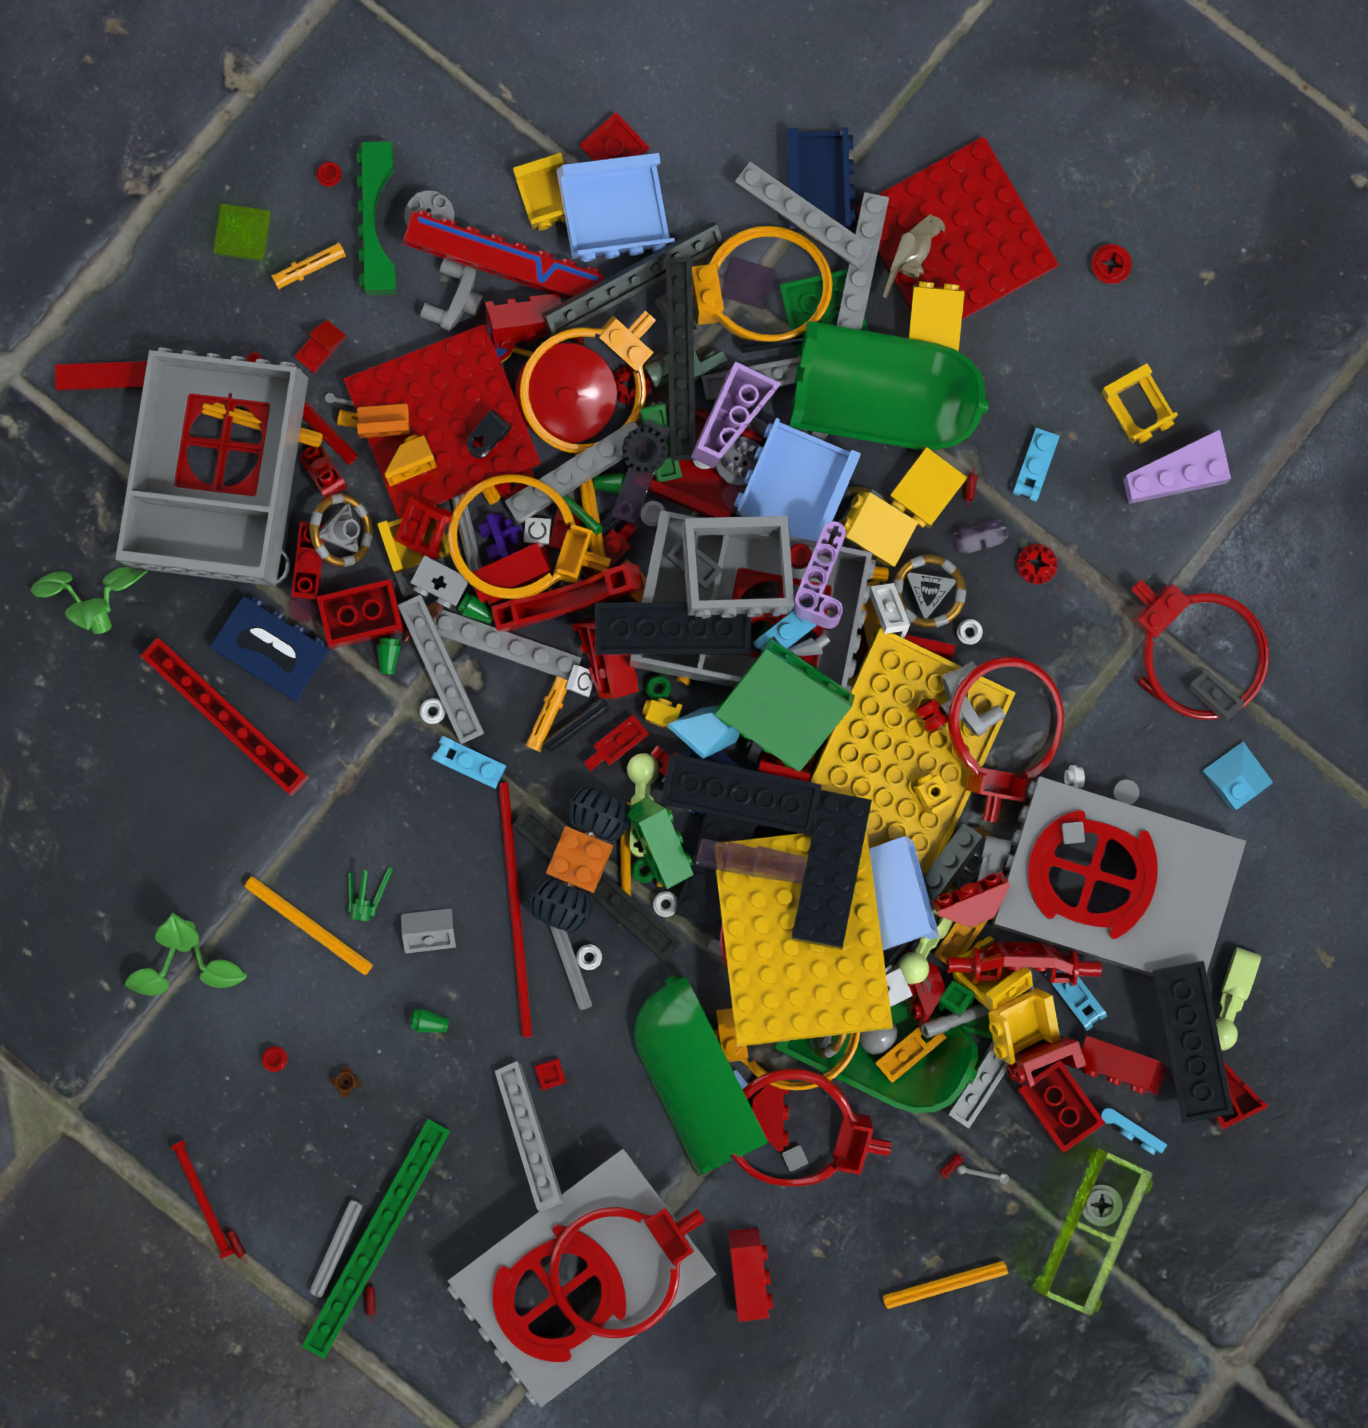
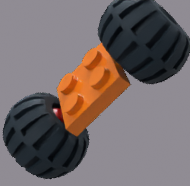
[529,787,630,934]

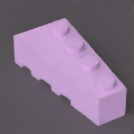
[691,362,781,468]
[1123,430,1231,504]

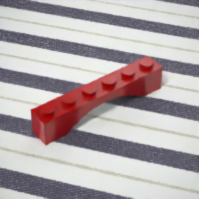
[491,564,645,632]

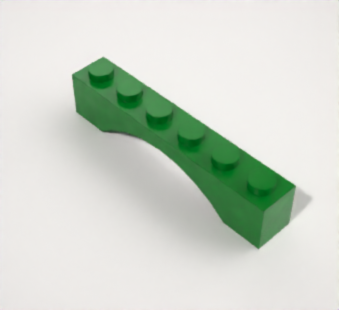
[357,141,397,296]

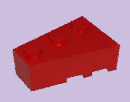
[485,293,562,349]
[472,543,555,605]
[571,617,639,699]
[1081,1036,1167,1096]
[1213,1062,1269,1129]
[728,1227,773,1322]

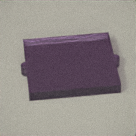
[722,257,775,310]

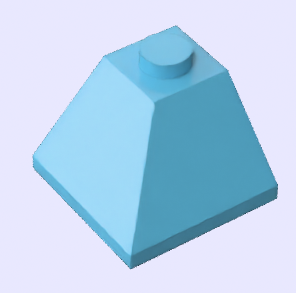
[668,706,740,759]
[1202,742,1273,812]

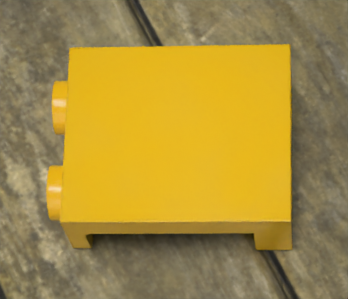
[513,153,566,231]
[908,281,965,352]
[889,447,967,529]
[840,492,918,567]
[378,505,451,574]
[953,936,1033,1011]
[988,987,1061,1065]

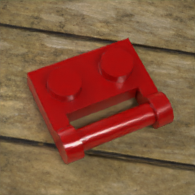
[395,495,453,559]

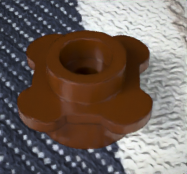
[331,1067,361,1098]

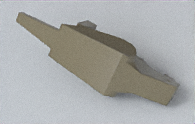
[883,214,945,299]

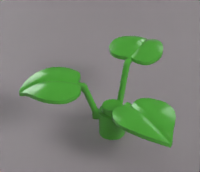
[30,567,148,634]
[125,913,247,996]

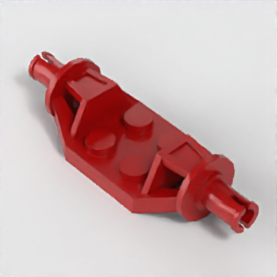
[946,941,1102,986]

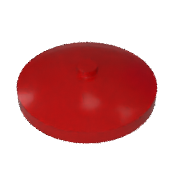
[516,342,617,443]

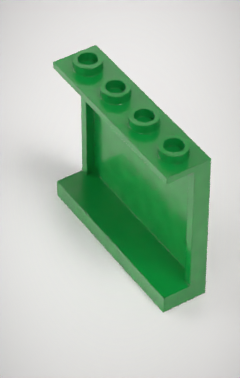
[715,638,855,772]

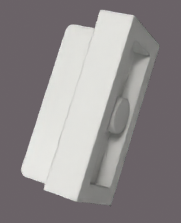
[869,583,910,638]

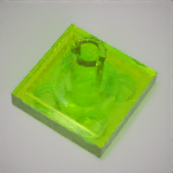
[213,204,272,262]

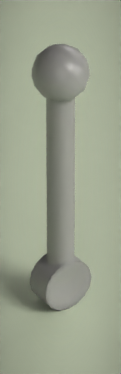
[325,393,355,407]
[956,1164,1009,1184]

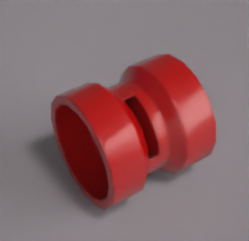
[914,698,948,733]

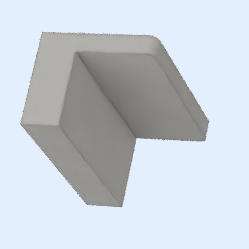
[401,909,456,953]

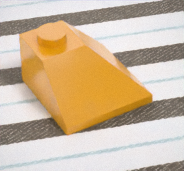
[385,434,437,486]

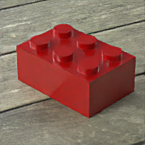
[317,579,405,650]
[1016,1060,1105,1153]

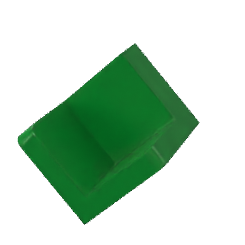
[938,981,975,1017]

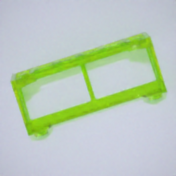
[1032,1148,1154,1316]

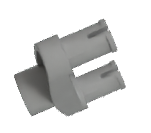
[420,259,484,331]
[939,661,1005,737]

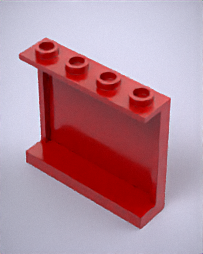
[634,402,763,518]

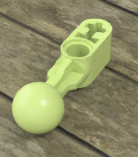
[627,753,660,858]
[896,888,954,985]
[1215,947,1261,1051]

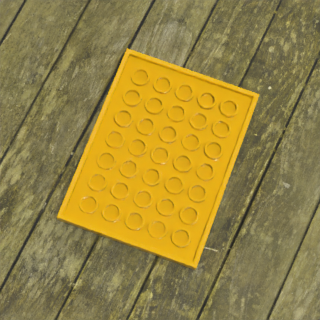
[809,627,1015,875]
[713,828,893,1047]

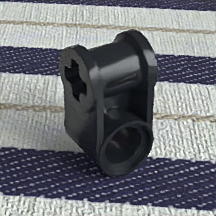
[467,409,512,459]

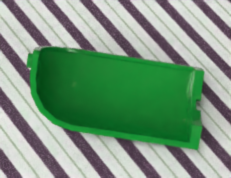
[789,321,989,450]
[633,974,768,1176]
[775,998,979,1113]

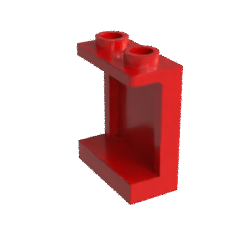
[1006,1035,1086,1087]

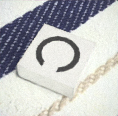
[523,517,551,545]
[566,665,594,697]

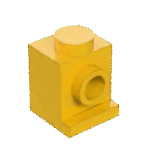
[642,698,682,730]
[913,773,955,814]

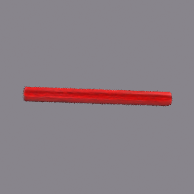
[247,351,358,465]

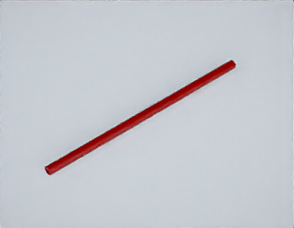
[499,783,533,1038]

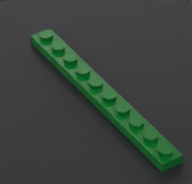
[302,1119,451,1359]

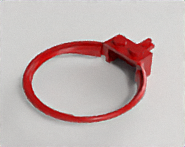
[1130,579,1269,720]
[948,657,1064,823]
[732,1069,892,1187]
[550,1207,706,1338]

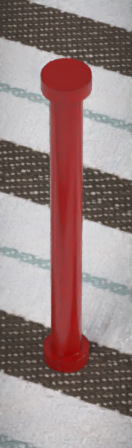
[170,1140,235,1259]

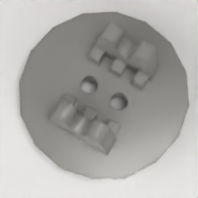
[405,190,455,226]
[716,437,760,487]

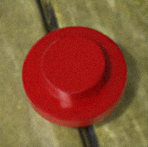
[317,162,342,187]
[790,543,812,569]
[262,1046,288,1072]

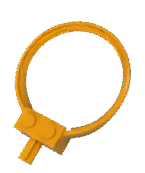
[692,226,832,342]
[520,310,656,454]
[448,474,611,599]
[713,1008,860,1090]

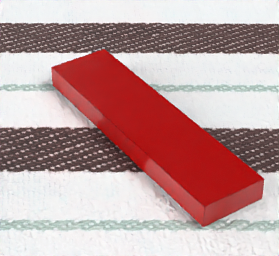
[55,361,147,391]

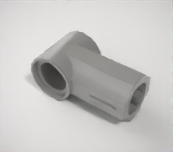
[977,835,1011,881]

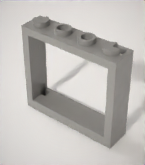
[682,516,795,619]

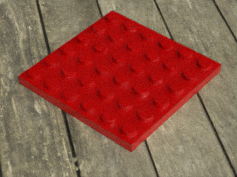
[855,136,1059,320]
[344,324,541,520]

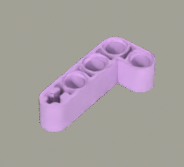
[793,521,846,629]

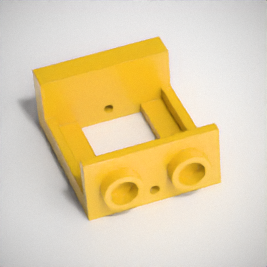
[1101,363,1178,444]

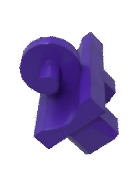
[478,513,523,560]

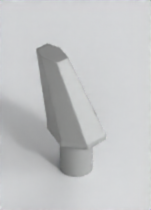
[788,634,830,656]

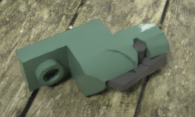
[644,347,728,389]

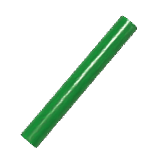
[562,494,603,535]

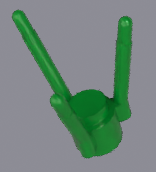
[348,867,393,922]

